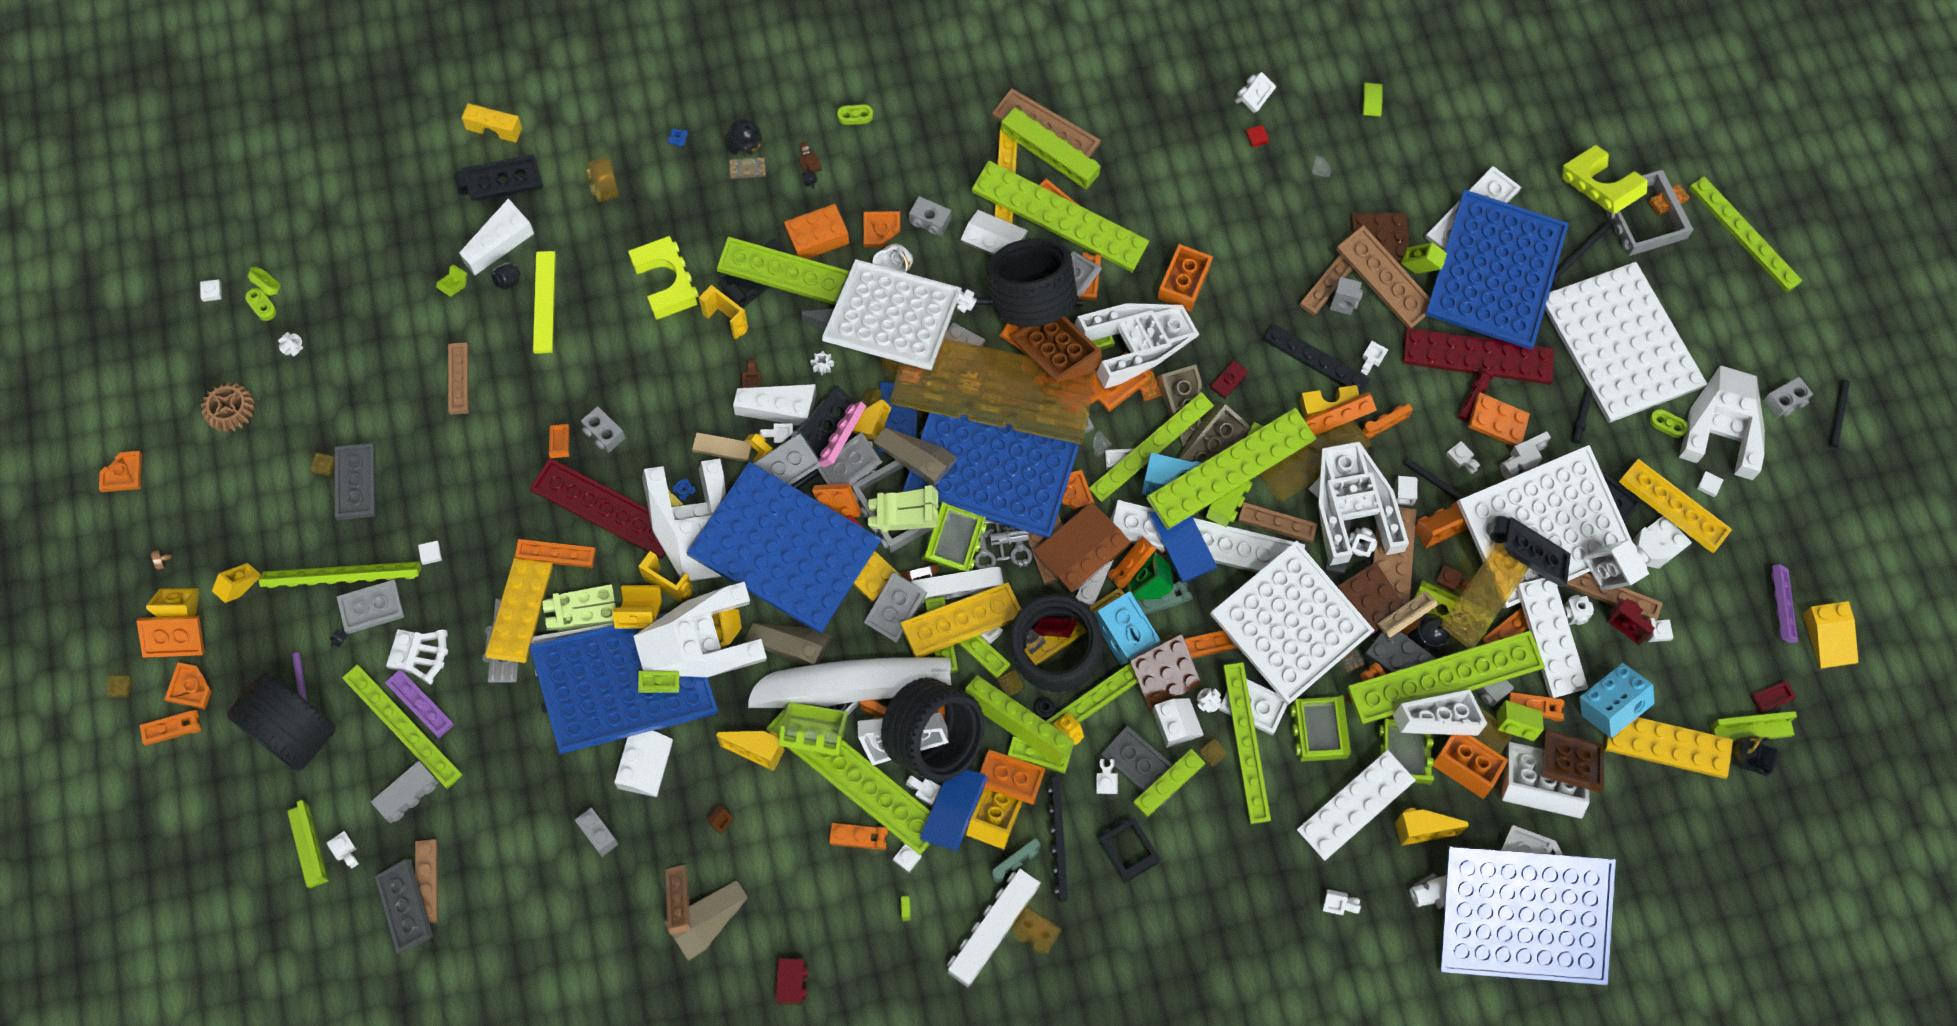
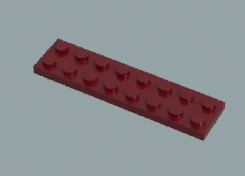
[1403,328,1554,385]
[529,458,666,560]

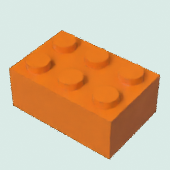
[784,204,849,259]
[1157,244,1213,312]

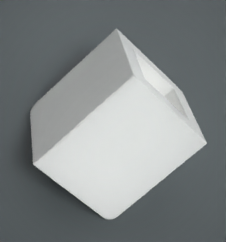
[1394,476,1417,506]

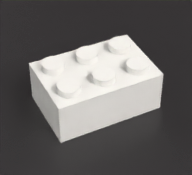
[1583,539,1649,591]

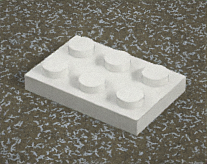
[1219,679,1287,736]

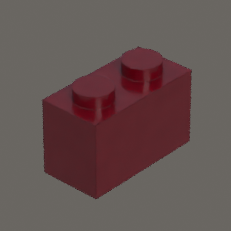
[776,959,808,1005]

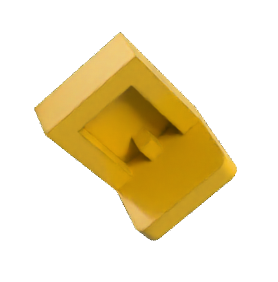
[744,434,772,462]
[1053,713,1084,745]

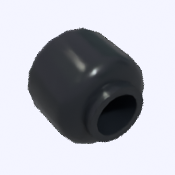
[491,262,521,289]

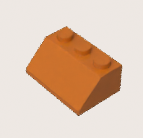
[1415,502,1468,549]
[1433,735,1508,799]

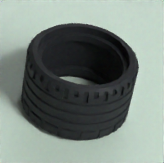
[986,238,1077,327]
[1009,593,1103,692]
[227,672,336,771]
[881,677,985,782]

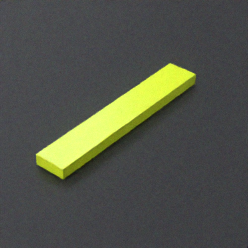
[533,251,556,354]

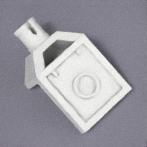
[1633,516,1692,569]
[1502,825,1563,855]

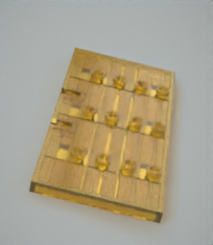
[890,338,1097,445]

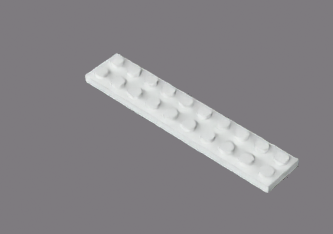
[1113,500,1305,573]

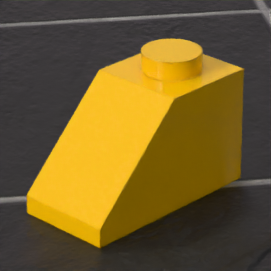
[852,400,891,441]
[212,563,261,603]

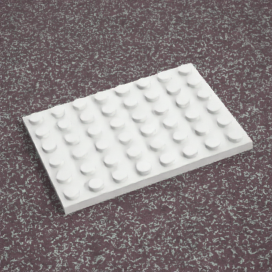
[1545,262,1707,423]
[1457,445,1632,609]

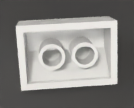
[961,210,1028,256]
[615,731,673,797]

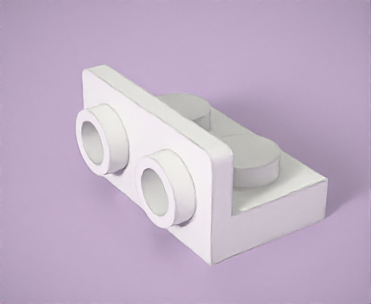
[1235,72,1276,113]

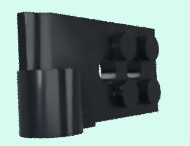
[454,154,543,201]
[718,238,789,308]
[782,385,856,459]
[1490,516,1571,587]

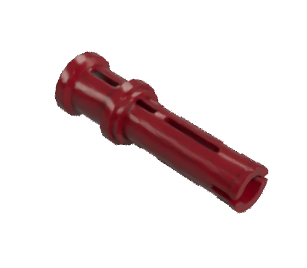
[1457,368,1494,422]

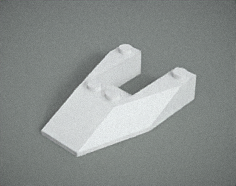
[1074,303,1199,389]
[1679,365,1765,480]
[1318,442,1409,566]
[642,459,726,581]
[633,582,767,677]

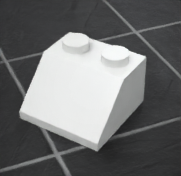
[1152,698,1204,748]

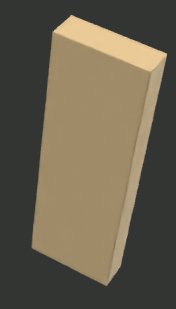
[692,433,752,462]
[1377,591,1438,638]

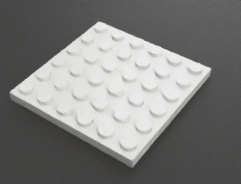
[822,259,962,371]
[1210,541,1375,705]

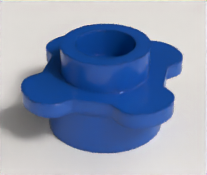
[668,128,688,146]
[672,479,696,500]

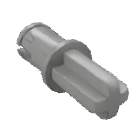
[990,529,1029,546]

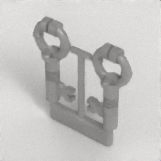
[975,519,1033,569]

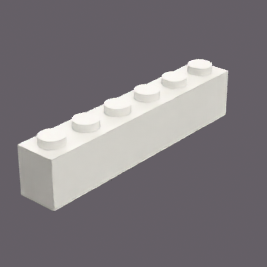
[947,869,1040,988]

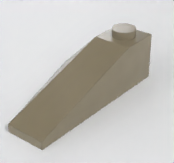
[1156,365,1202,447]
[1178,401,1251,463]
[873,428,958,488]
[744,623,832,666]
[664,880,748,961]

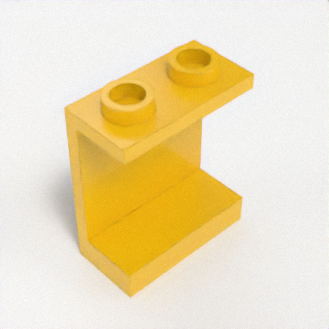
[699,285,748,340]
[639,551,693,604]
[612,585,663,628]

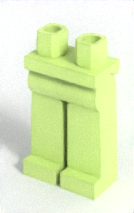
[868,485,938,533]
[542,584,616,632]

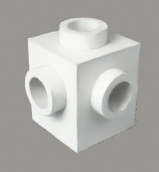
[1348,527,1377,557]
[1563,595,1594,625]

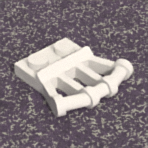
[386,629,449,685]

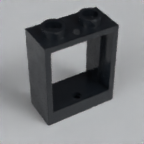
[1099,817,1160,884]

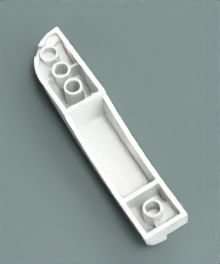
[748,657,951,708]

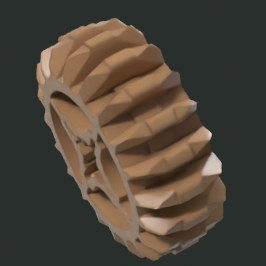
[201,382,255,433]

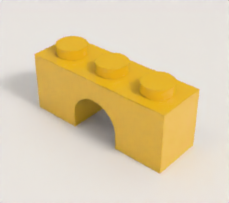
[462,103,522,142]
[1299,385,1360,419]

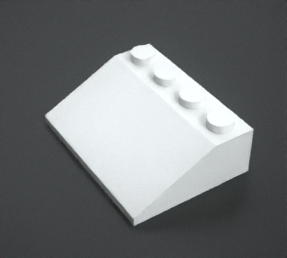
[1502,742,1590,819]

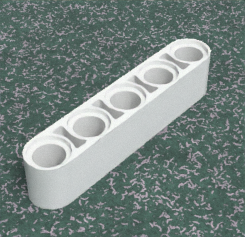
[911,567,1004,603]

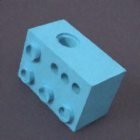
[1141,453,1202,496]
[1094,591,1161,666]
[1580,663,1655,738]

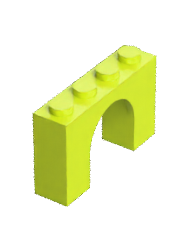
[1563,145,1648,215]
[628,236,699,320]

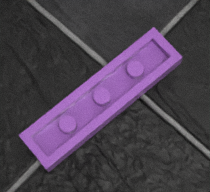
[1771,564,1798,644]
[385,669,454,738]

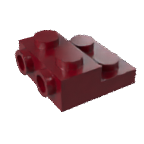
[1607,598,1655,645]

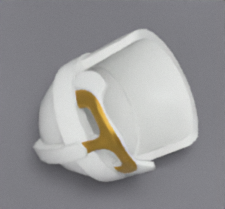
[872,244,913,273]

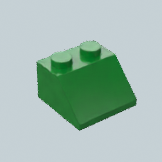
[1127,552,1174,600]

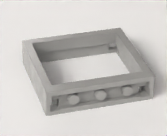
[1606,170,1693,256]
[851,460,950,553]

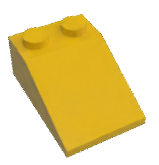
[1802,601,1858,669]
[716,731,785,771]
[966,788,1023,849]
[1395,808,1469,846]

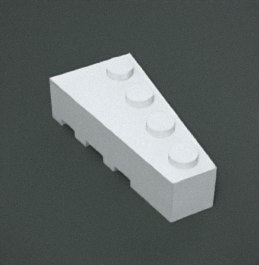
[460,199,534,275]
[733,384,817,426]
[1393,689,1487,735]
[858,713,948,766]

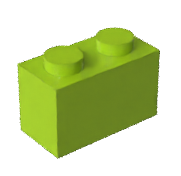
[1401,242,1447,274]
[1497,700,1544,741]

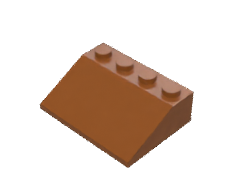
[1010,316,1102,383]
[1033,502,1131,595]

